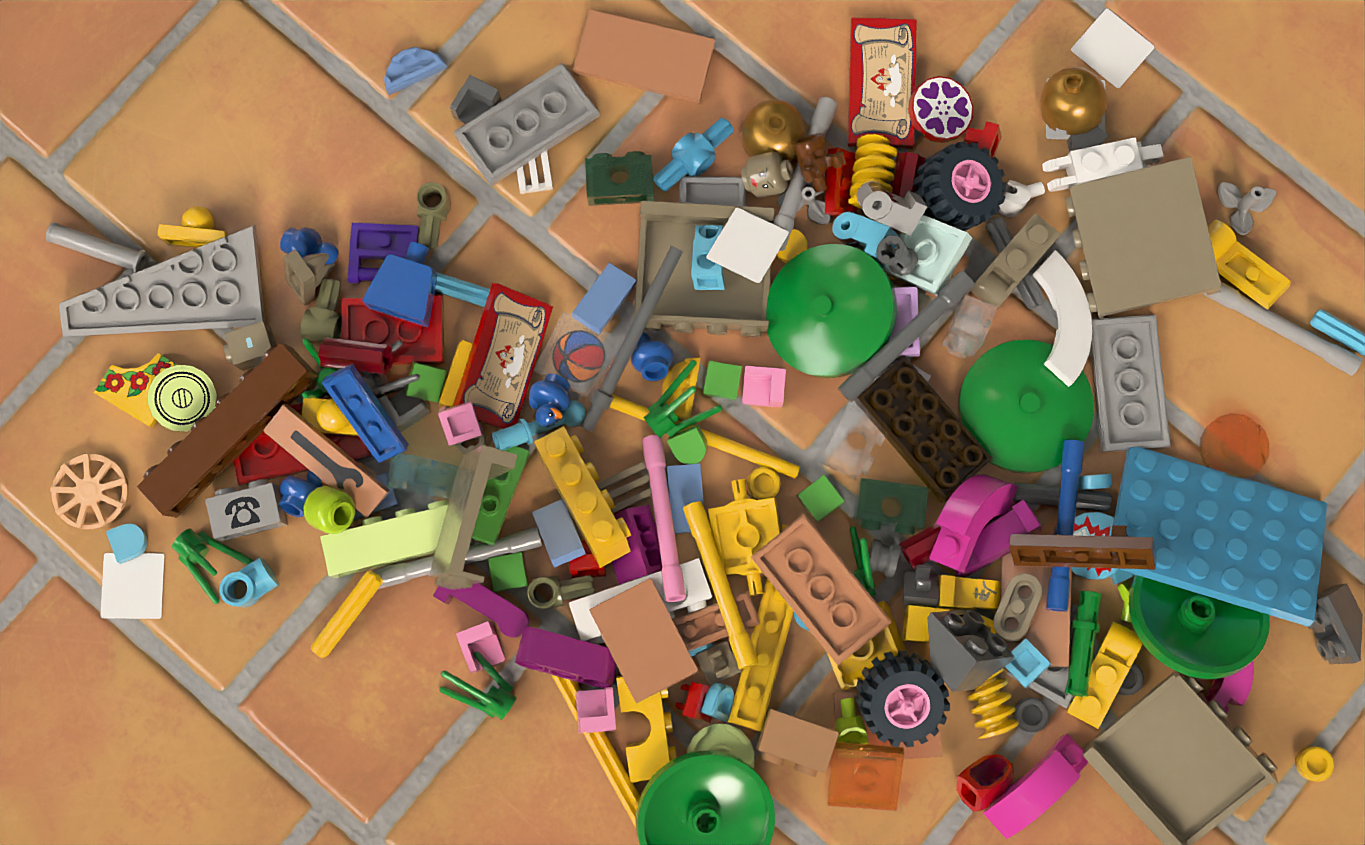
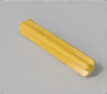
[311,570,383,658]

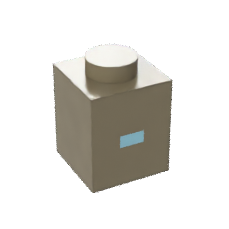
[223,321,276,371]

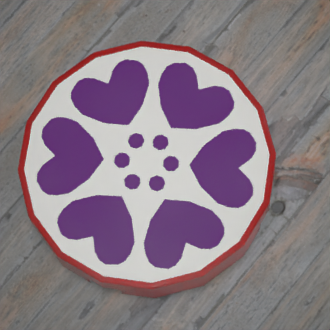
[908,76,973,143]

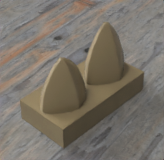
[284,249,335,306]

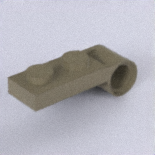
[970,213,1061,311]

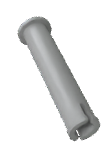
[46,222,149,273]

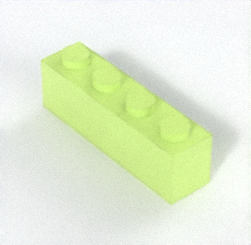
[320,500,448,578]

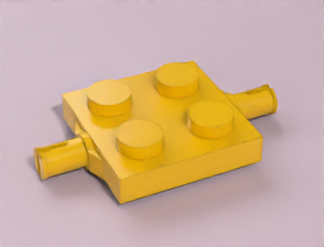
[708,479,782,596]

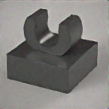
[902,565,939,608]

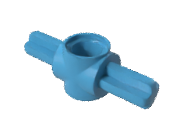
[653,118,734,192]

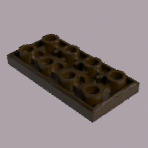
[854,355,993,503]

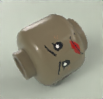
[741,151,793,198]

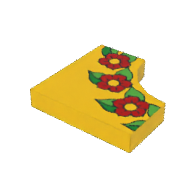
[93,353,177,428]

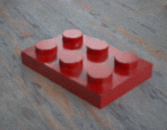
[342,296,444,365]

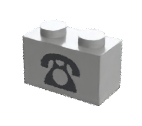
[205,479,288,541]

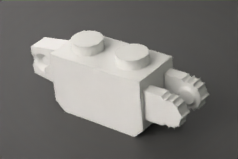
[1042,138,1164,192]

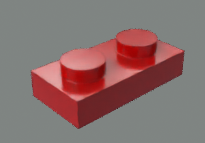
[825,147,857,217]

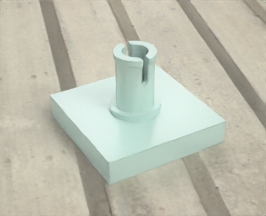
[883,215,972,296]

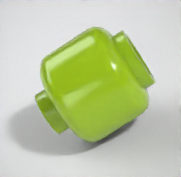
[303,486,355,534]

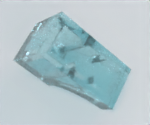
[386,454,459,500]

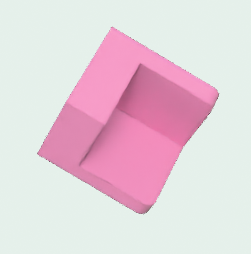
[742,366,786,408]
[438,401,483,446]
[456,621,505,673]
[576,687,616,734]

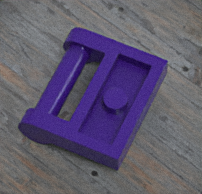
[348,223,420,284]

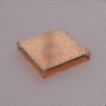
[827,742,904,811]

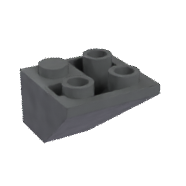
[1307,583,1363,664]
[927,609,1015,692]

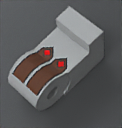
[857,181,927,236]

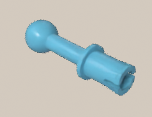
[492,400,586,451]

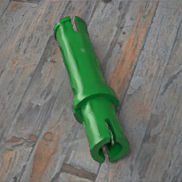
[1065,591,1102,697]

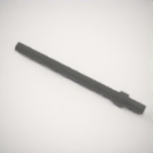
[581,245,683,432]

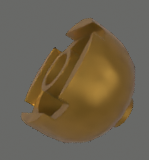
[1040,67,1107,135]
[741,99,807,163]

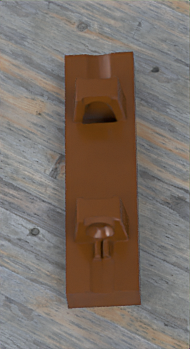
[1009,524,1157,570]

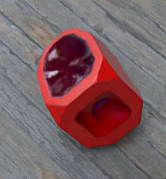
[956,754,1014,812]

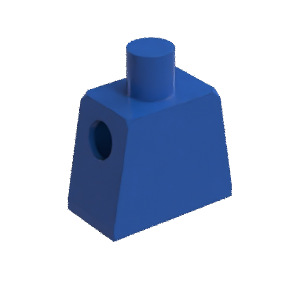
[362,242,437,327]

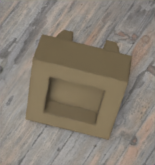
[696,641,741,686]

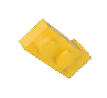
[1208,220,1291,310]
[1067,621,1143,729]

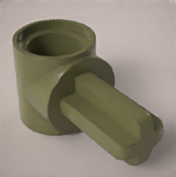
[417,182,451,250]
[300,279,342,343]
[527,575,595,610]

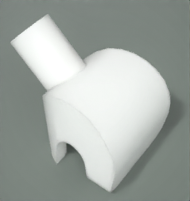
[999,180,1045,217]

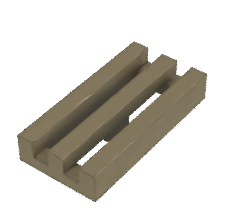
[596,462,652,514]

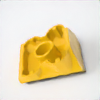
[827,601,909,691]

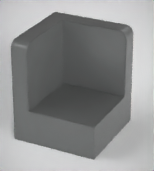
[450,75,502,124]
[378,389,431,432]

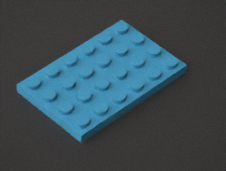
[1113,447,1327,627]

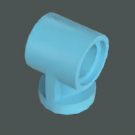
[219,557,279,607]

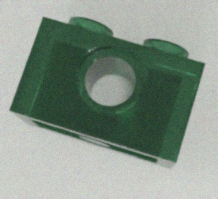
[585,151,654,206]
[853,478,929,535]

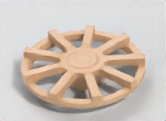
[50,454,128,529]

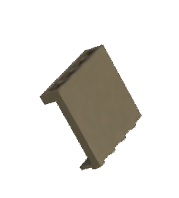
[1065,157,1222,318]
[634,201,774,337]
[429,445,517,590]
[1083,671,1278,845]

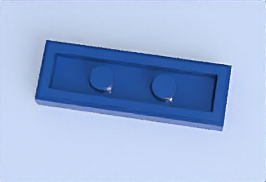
[322,364,409,463]

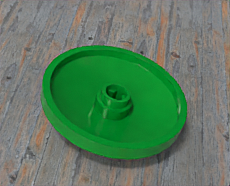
[766,244,897,378]
[958,340,1094,474]
[1128,575,1270,679]
[635,750,775,845]

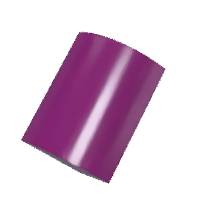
[612,505,662,585]

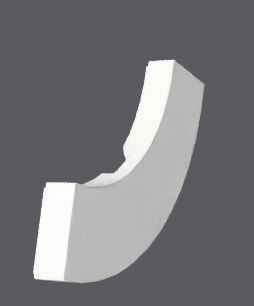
[1032,250,1092,387]

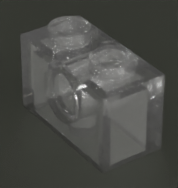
[942,295,997,358]
[819,401,885,480]

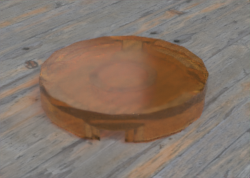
[1199,413,1269,479]

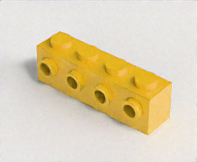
[534,426,631,568]

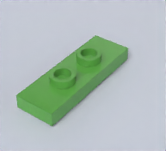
[472,446,530,546]

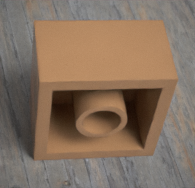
[756,709,839,777]

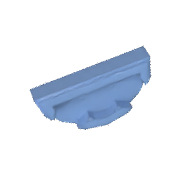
[384,47,447,95]

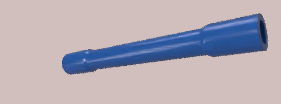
[1046,440,1084,612]

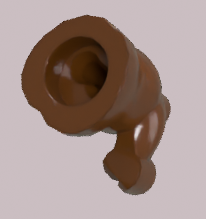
[791,133,846,193]

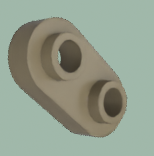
[994,574,1042,642]

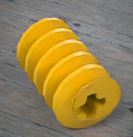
[848,134,898,209]
[966,667,1019,739]

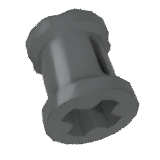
[876,235,918,276]

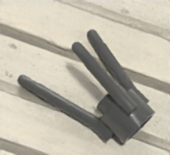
[361,340,420,398]

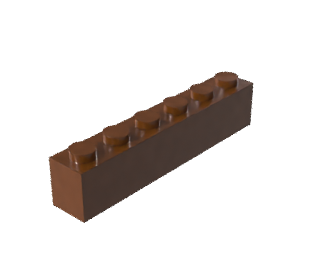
[137,343,319,518]

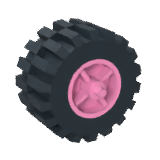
[914,141,1007,231]
[855,650,950,748]

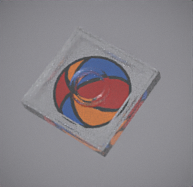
[534,311,623,399]

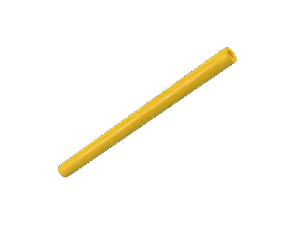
[610,395,801,479]

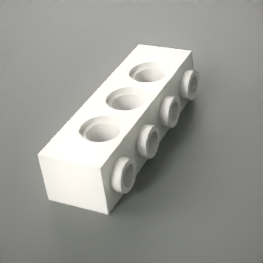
[569,558,712,645]

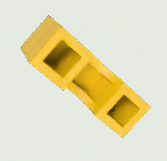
[616,675,677,783]

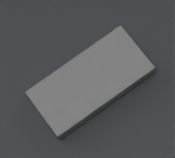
[454,63,600,187]
[1090,314,1171,453]

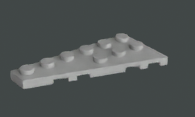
[59,225,265,337]

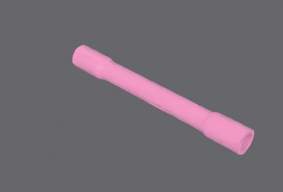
[642,435,686,602]

